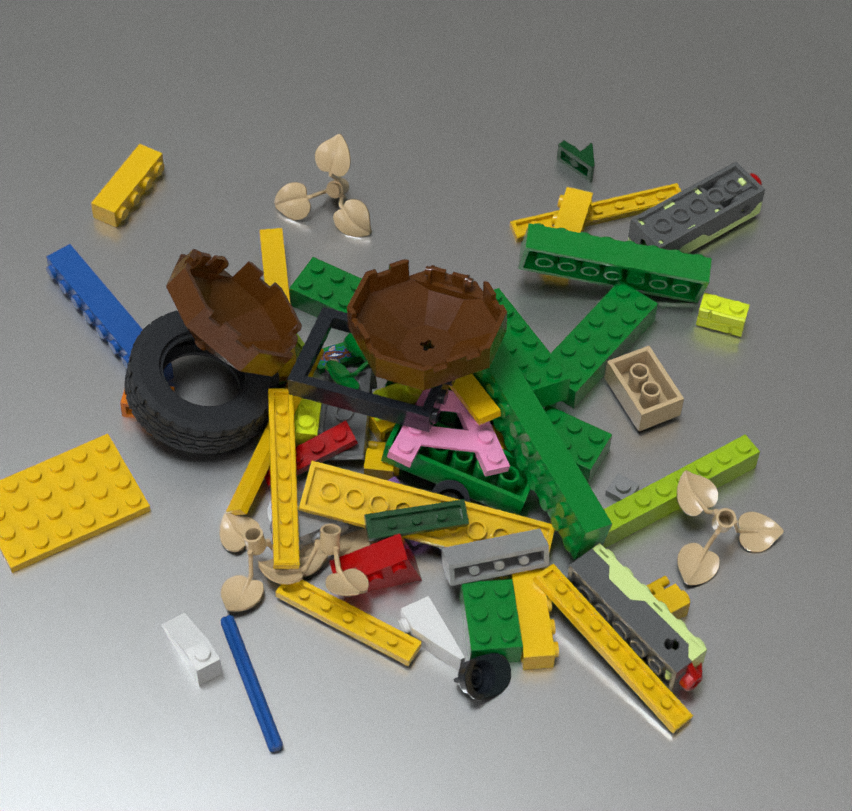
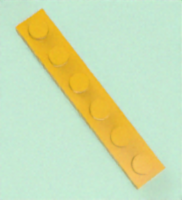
[275,580,422,667]

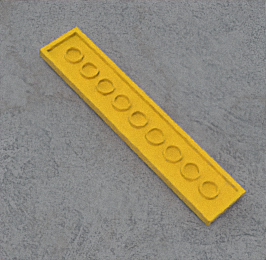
[299,461,554,571]

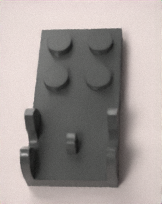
[318,367,377,460]

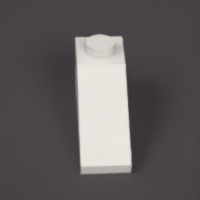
[399,596,465,671]
[162,613,222,686]

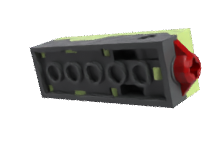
[627,162,765,254]
[567,543,707,694]

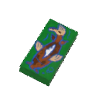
[317,342,364,374]

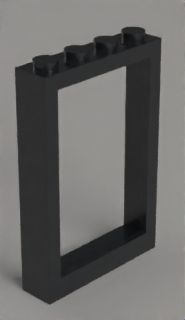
[287,307,455,432]

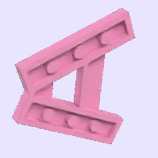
[387,388,510,477]

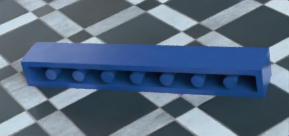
[46,244,174,381]

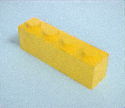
[91,144,165,227]
[552,187,593,233]
[510,568,559,670]

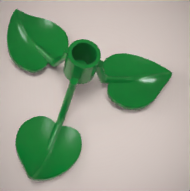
[325,333,396,390]

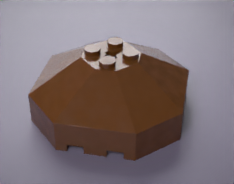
[166,249,302,376]
[347,259,507,391]

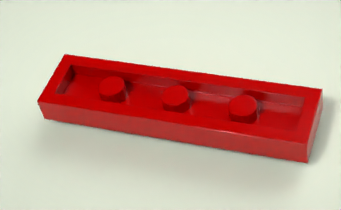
[264,421,358,489]

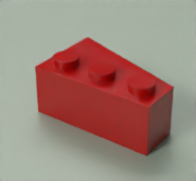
[329,533,422,597]

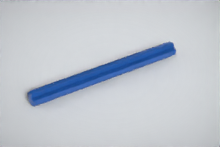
[220,615,283,752]

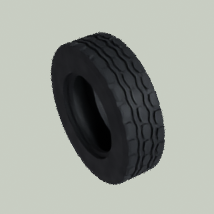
[124,310,279,454]

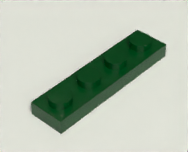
[364,499,469,541]

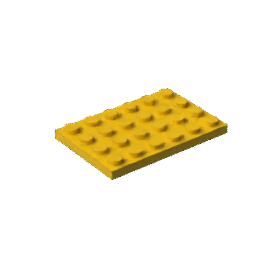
[0,433,151,573]

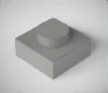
[605,473,639,502]

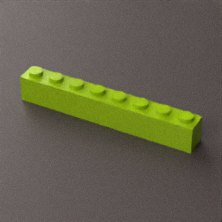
[603,434,760,548]

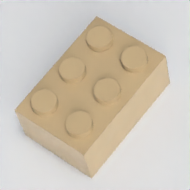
[605,346,684,432]

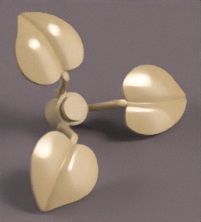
[274,134,372,237]
[677,470,784,585]
[220,512,329,612]
[258,524,371,596]

